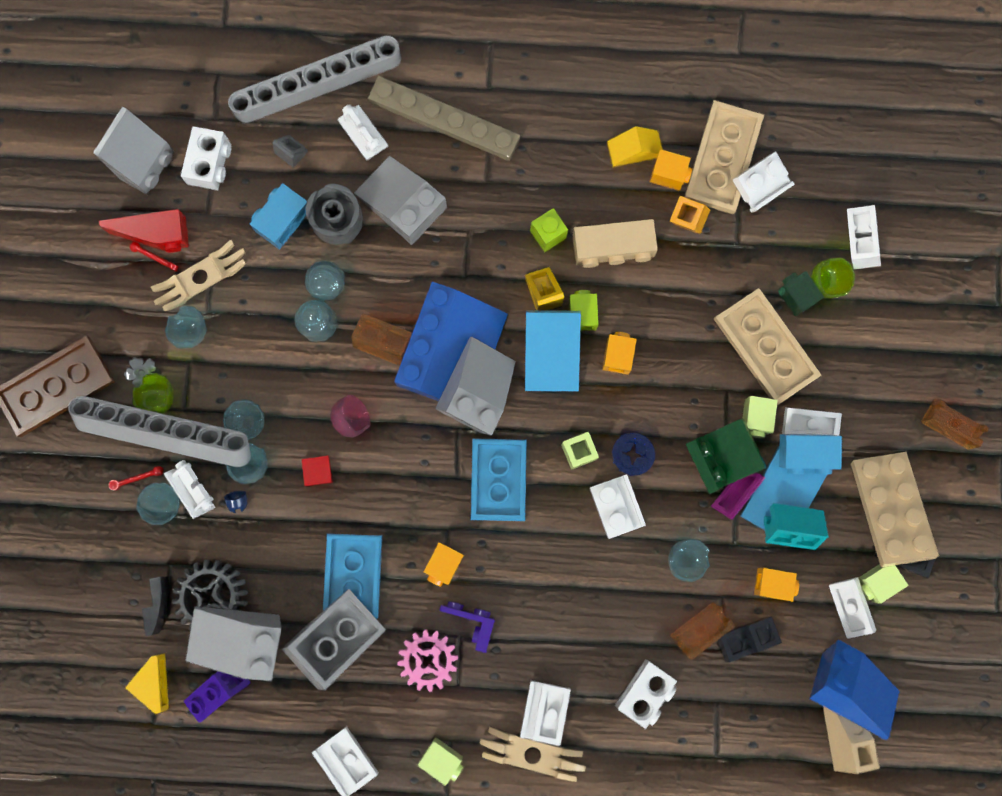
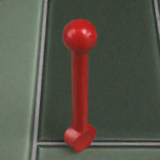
[130,242,179,272]
[108,466,163,491]

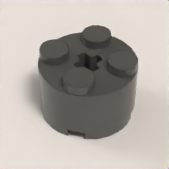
[306,184,363,245]

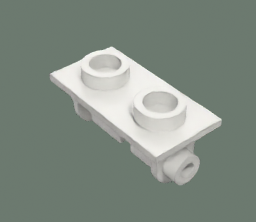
[337,104,388,160]
[164,460,215,519]

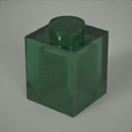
[778,271,824,317]

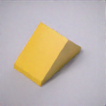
[607,126,663,167]
[525,267,564,311]
[125,653,169,714]

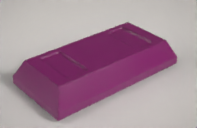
[711,472,765,520]

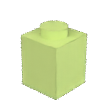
[742,396,778,438]
[561,432,599,470]
[859,564,908,603]
[418,737,464,785]

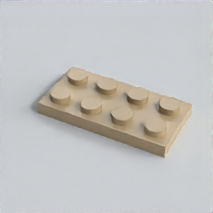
[684,100,764,214]
[714,288,821,405]
[851,452,939,567]

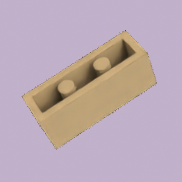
[573,219,657,268]

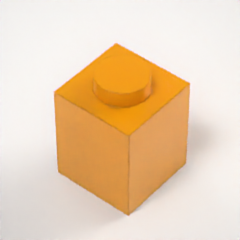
[650,149,693,191]
[670,196,710,234]
[602,332,636,374]
[424,542,464,587]
[754,568,799,601]

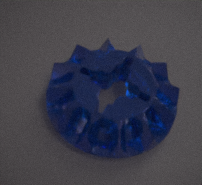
[612,433,655,476]

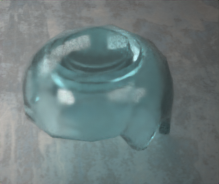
[305,260,345,301]
[294,300,338,342]
[165,306,207,349]
[223,399,265,440]
[226,443,268,484]
[136,482,180,525]
[668,539,710,582]

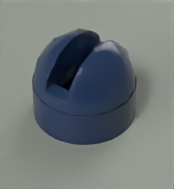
[224,490,248,513]

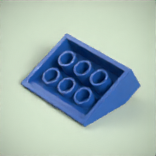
[394,281,508,401]

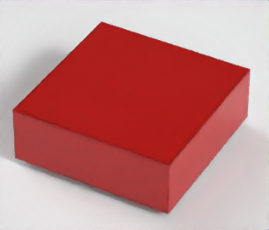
[301,456,333,486]

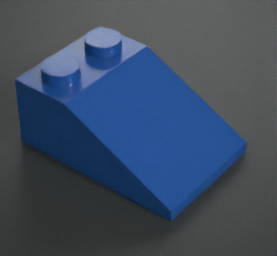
[810,639,899,740]

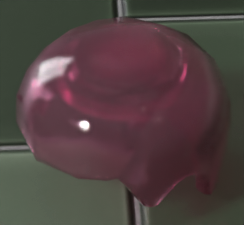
[330,395,371,438]

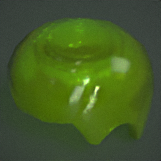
[811,258,855,298]
[132,373,174,414]

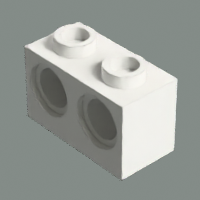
[181,127,231,190]
[847,205,881,269]
[615,659,677,729]

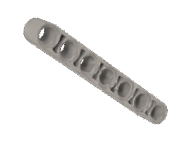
[228,36,401,123]
[68,396,252,467]

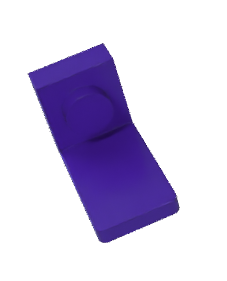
[439,601,495,653]
[184,671,251,723]

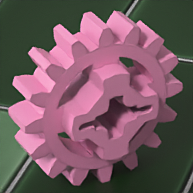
[398,629,458,692]

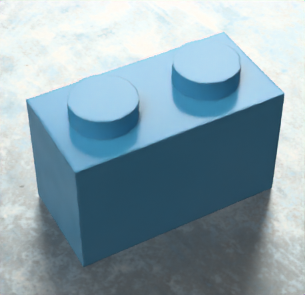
[250,183,307,250]
[779,434,842,474]

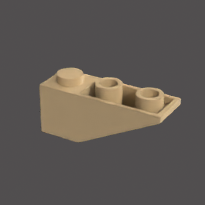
[823,706,879,774]

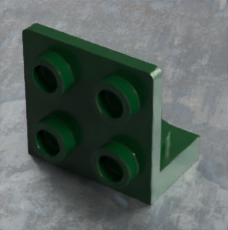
[686,419,766,494]

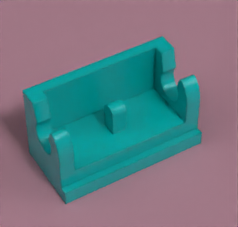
[764,503,829,550]

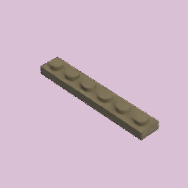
[368,76,520,161]

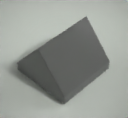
[272,135,308,168]

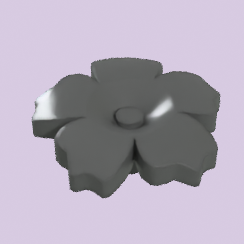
[124,357,158,388]

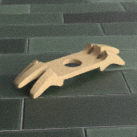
[151,240,246,311]
[480,727,586,782]

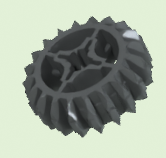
[172,560,249,630]

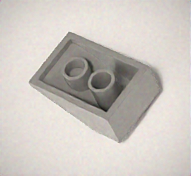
[93,107,174,194]
[354,156,447,245]
[435,337,516,435]
[282,589,386,690]
[186,606,281,681]

